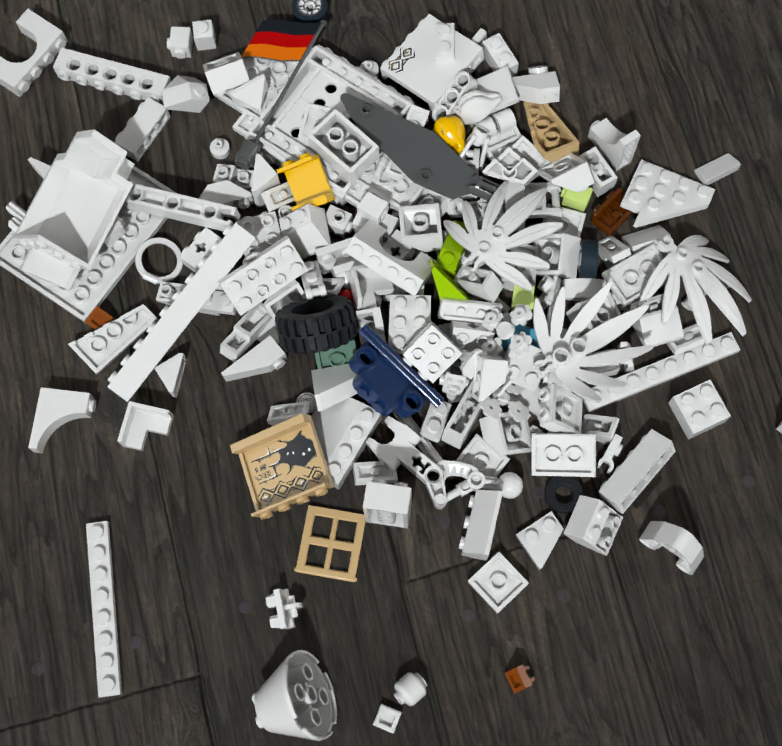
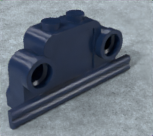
[349,324,444,418]

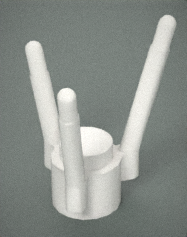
[459,126,491,171]

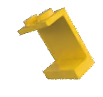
[276,152,335,212]

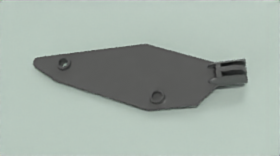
[340,93,500,202]

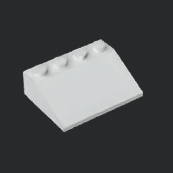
[311,398,382,490]

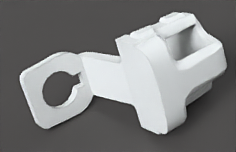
[459,348,512,396]

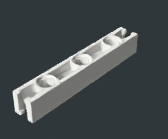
[122,183,241,231]

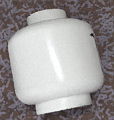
[394,672,427,706]

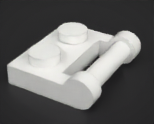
[525,182,563,220]

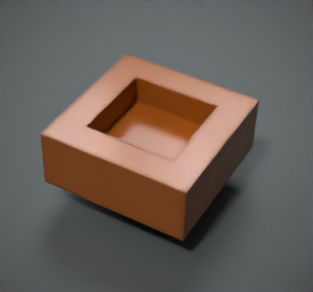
[84,305,113,330]

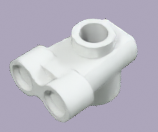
[538,275,562,309]

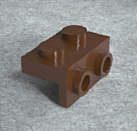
[591,188,634,237]

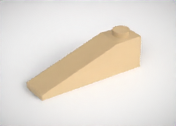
[523,101,579,162]

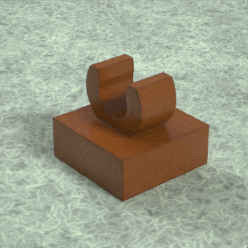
[505,664,535,694]

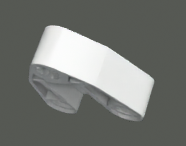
[639,521,704,575]

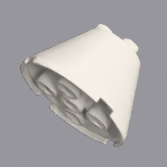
[252,650,337,741]

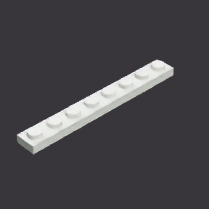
[581,332,740,413]
[86,521,122,698]

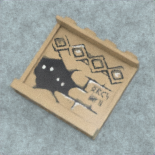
[230,413,334,520]

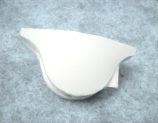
[453,91,502,125]

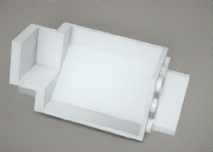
[13,129,135,291]

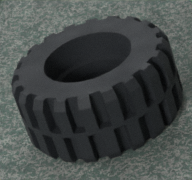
[275,295,358,354]

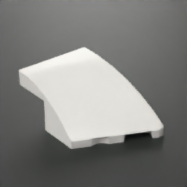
[482,135,551,186]

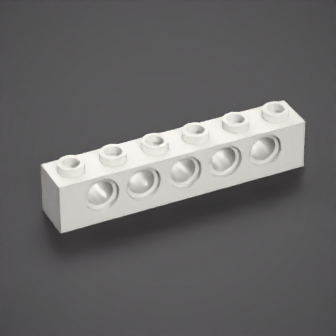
[53,48,171,105]

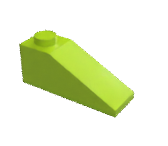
[436,220,468,279]
[428,259,472,301]

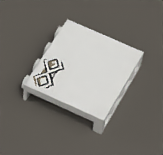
[380,14,484,112]

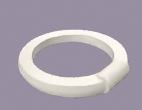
[135,237,183,284]

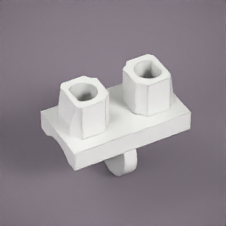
[266,588,303,629]

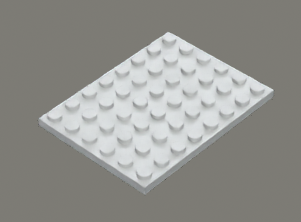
[0,166,178,323]

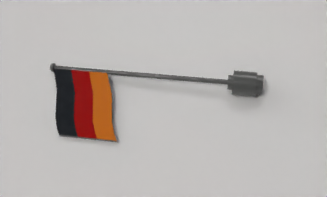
[235,19,327,170]

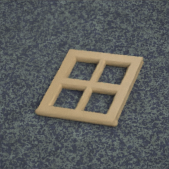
[294,505,366,582]

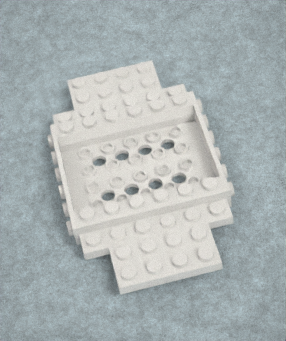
[214,44,428,212]

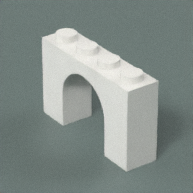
[0,9,68,97]
[345,219,437,296]

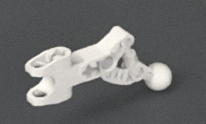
[366,416,523,509]

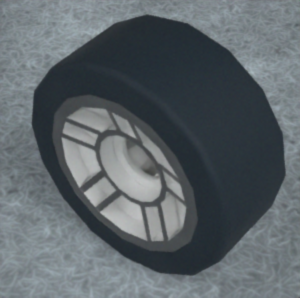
[292,0,328,23]
[578,239,599,279]

